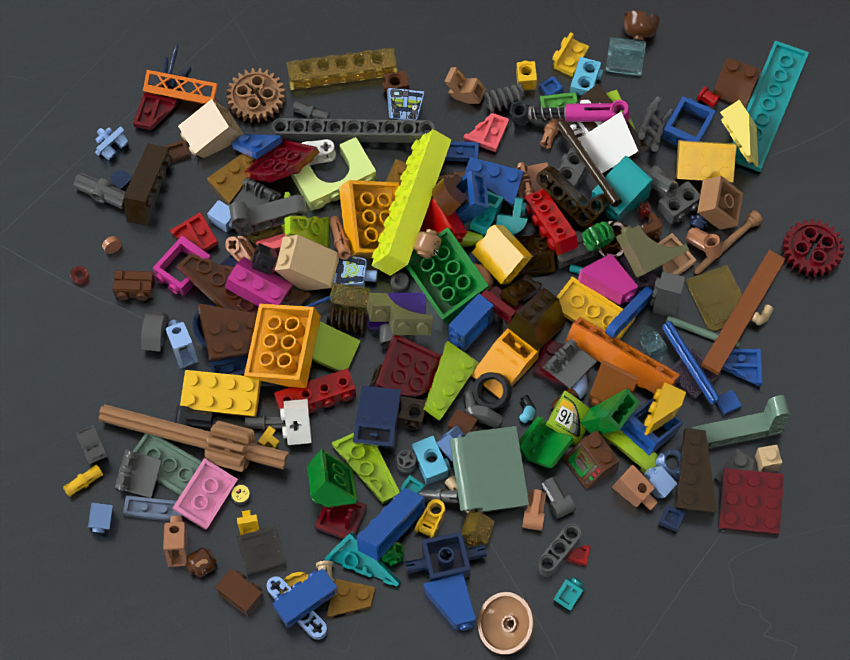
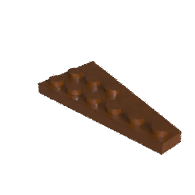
[198,304,257,361]

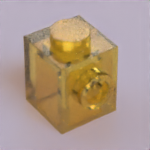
[461,512,495,545]

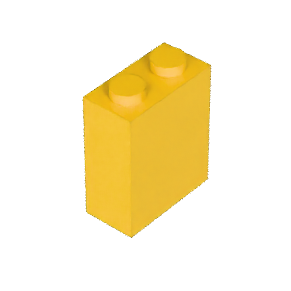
[472,225,533,284]

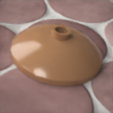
[477,592,535,654]

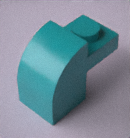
[469,191,504,235]
[496,197,528,235]

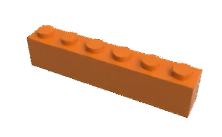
[565,317,680,395]

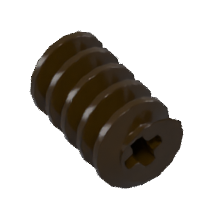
[326,305,368,335]

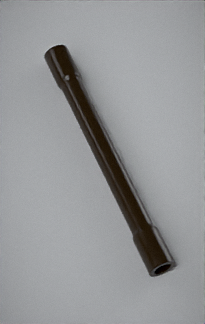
[557,120,622,207]

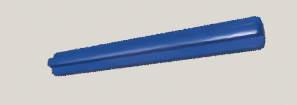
[662,321,720,404]

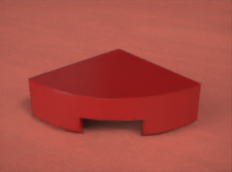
[567,545,591,566]

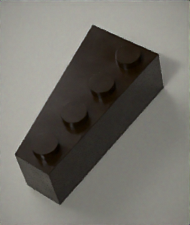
[124,143,172,226]
[675,428,717,514]

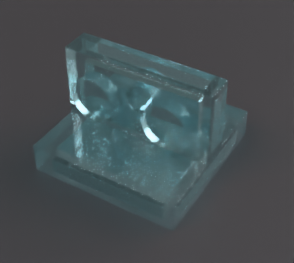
[606,37,646,76]

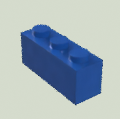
[272,568,338,628]

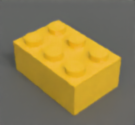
[676,140,736,182]

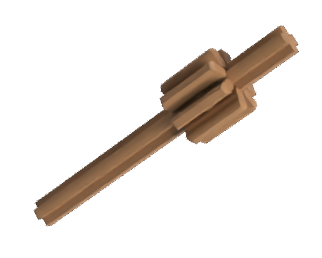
[98,404,289,472]

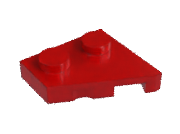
[170,212,219,252]

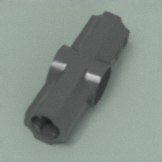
[632,159,679,197]
[73,172,126,209]

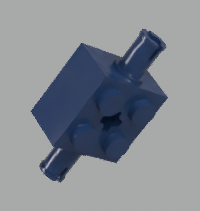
[405,532,487,582]

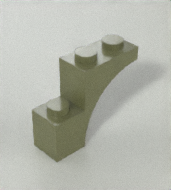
[367,293,433,335]

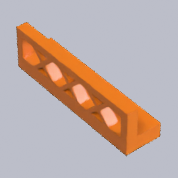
[143,70,218,105]

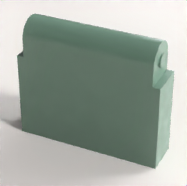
[450,426,529,513]

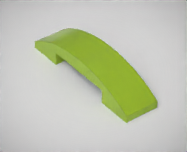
[600,430,658,473]

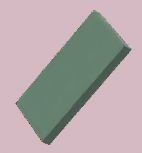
[133,433,202,495]

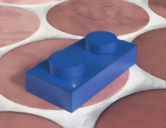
[444,141,479,162]

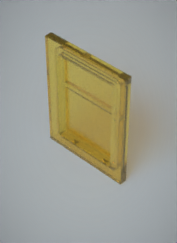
[685,265,752,332]

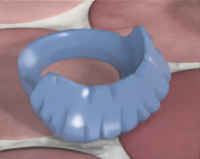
[656,449,681,480]

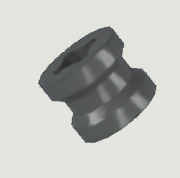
[397,450,416,474]

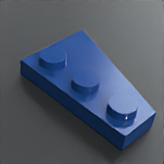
[465,157,524,207]

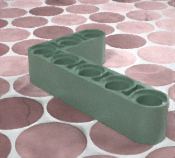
[691,395,791,449]

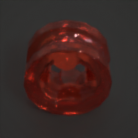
[638,201,651,219]
[70,266,89,284]

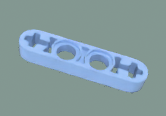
[266,577,327,640]

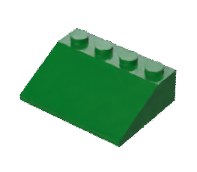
[406,227,490,325]

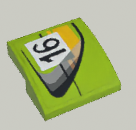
[545,391,590,446]

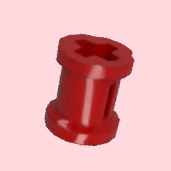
[697,86,721,109]

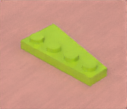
[332,433,400,504]

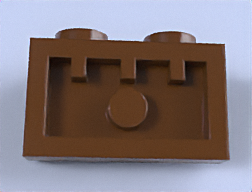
[641,212,663,243]

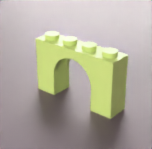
[291,137,377,211]

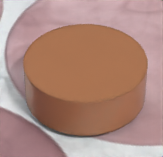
[102,236,122,254]

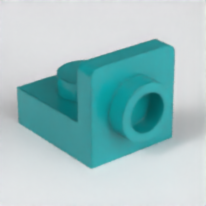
[553,577,586,611]

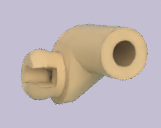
[751,304,774,326]

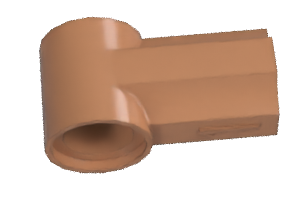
[686,227,723,259]
[522,489,546,531]

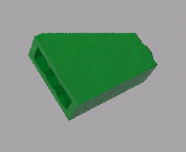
[580,388,640,434]

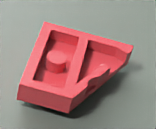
[463,113,509,152]

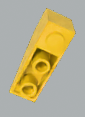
[644,382,686,435]

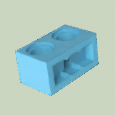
[570,57,603,99]

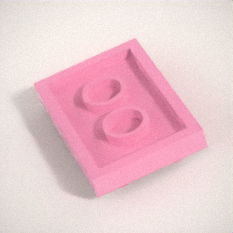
[172,458,238,530]

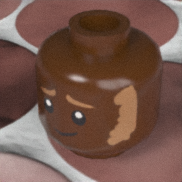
[186,547,217,577]

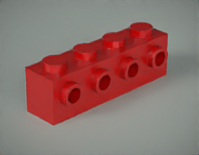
[524,189,578,256]
[274,368,356,414]

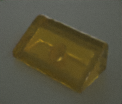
[330,283,370,308]

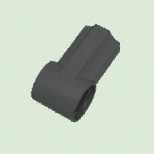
[541,477,576,519]

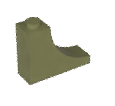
[616,225,689,277]

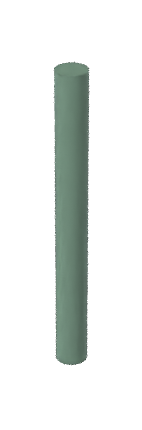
[666,316,741,349]

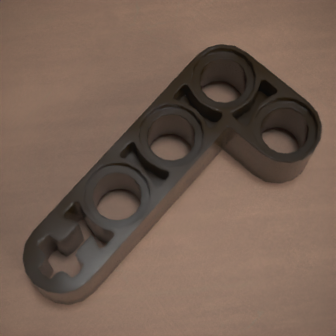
[536,166,610,227]

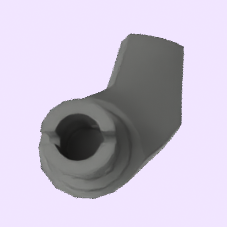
[463,391,503,428]

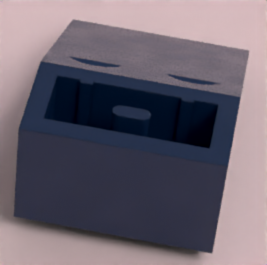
[353,386,401,449]

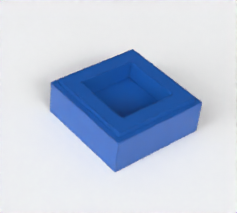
[539,76,564,95]
[716,390,742,416]

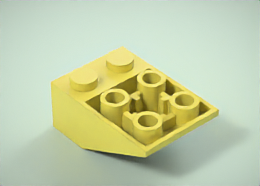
[720,100,758,167]

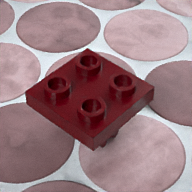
[315,501,367,539]

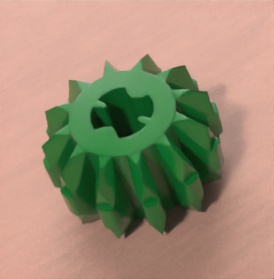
[582,222,615,251]

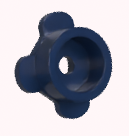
[689,215,708,231]

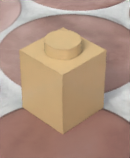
[755,445,782,473]

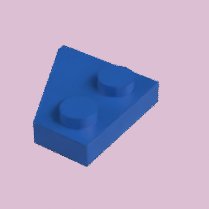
[232,134,283,159]
[722,349,762,386]

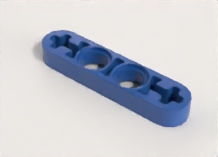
[605,286,654,339]

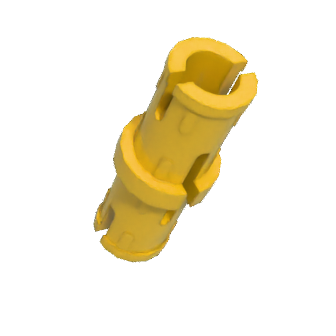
[63,465,103,497]

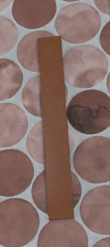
[701,250,785,375]

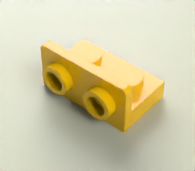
[552,32,589,77]

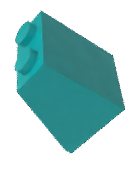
[591,156,652,222]

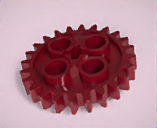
[782,219,845,277]

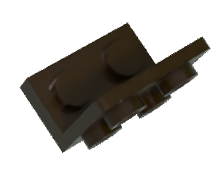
[516,233,555,277]

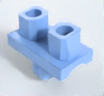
[95,126,128,160]

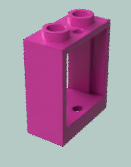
[153,236,212,297]

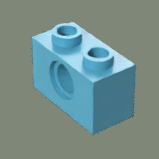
[411,436,451,485]

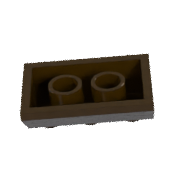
[507,288,566,351]

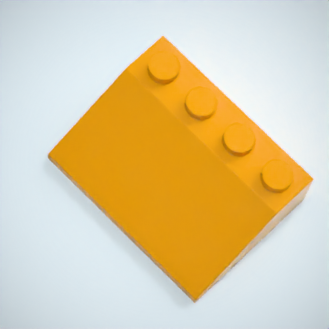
[339,180,399,259]
[244,304,321,388]

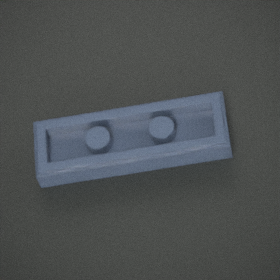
[123,496,183,522]

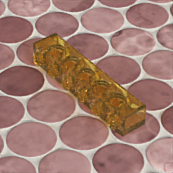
[287,48,397,90]

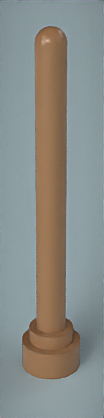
[694,210,763,274]

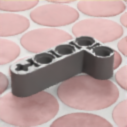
[229,195,308,235]

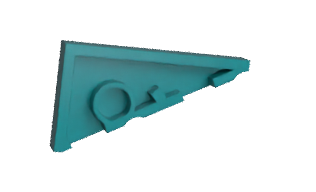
[324,531,401,586]

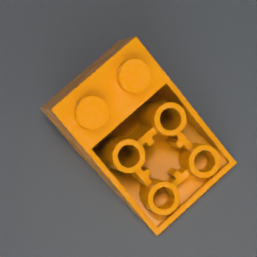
[471,329,539,399]

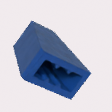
[424,574,476,631]

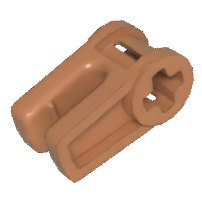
[225,236,255,262]

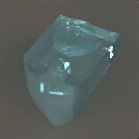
[640,326,667,357]

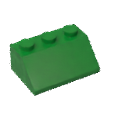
[307,449,358,507]

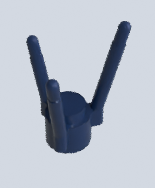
[161,44,191,89]

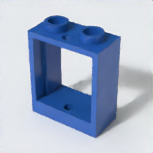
[662,96,716,146]
[455,170,489,225]
[448,294,494,352]
[620,398,684,455]

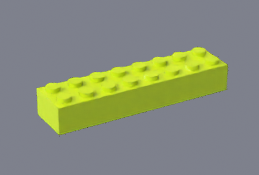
[371,129,451,276]

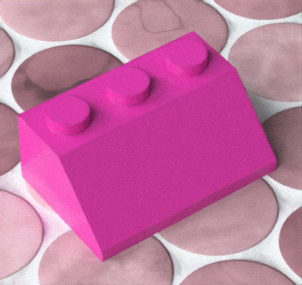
[225,257,293,307]

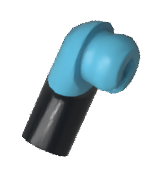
[520,395,536,423]

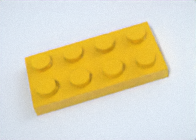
[557,277,635,339]
[180,370,261,417]

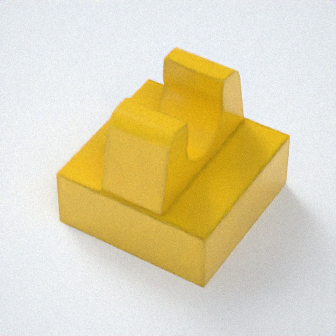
[256,426,280,449]
[237,510,260,536]

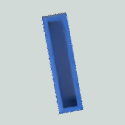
[357,488,425,561]

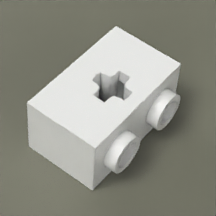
[280,399,311,445]

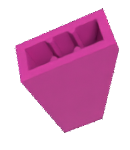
[578,254,638,305]

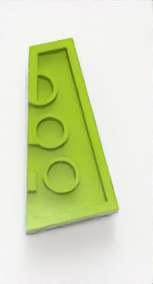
[424,341,479,421]

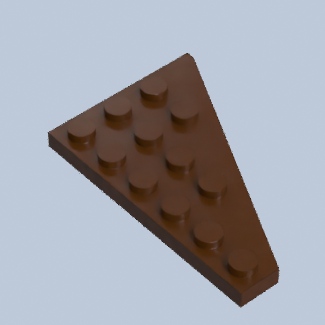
[177,253,311,313]

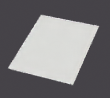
[579,112,638,173]

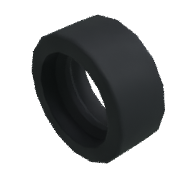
[473,372,512,409]

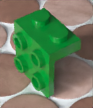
[519,416,574,468]

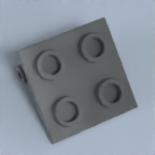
[232,178,281,208]
[543,339,597,389]
[115,449,162,498]

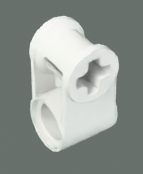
[302,139,336,165]

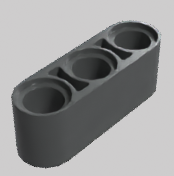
[538,524,581,577]

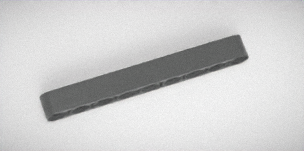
[272,118,435,143]

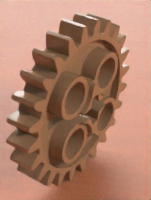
[226,68,285,123]

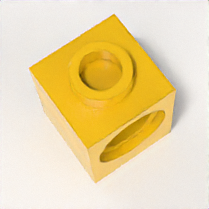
[516,61,537,90]

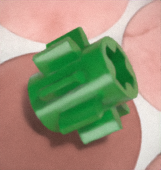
[381,542,404,566]

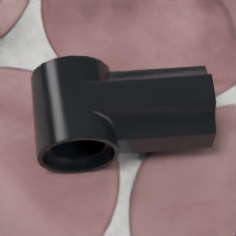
[174,406,214,430]

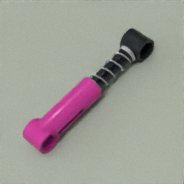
[510,100,631,125]

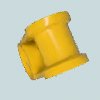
[414,499,445,538]

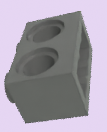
[554,148,587,189]
[657,181,700,225]

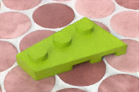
[285,216,330,249]

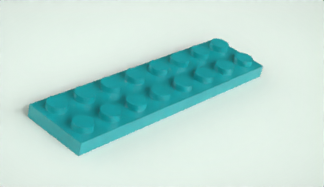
[732,40,809,172]

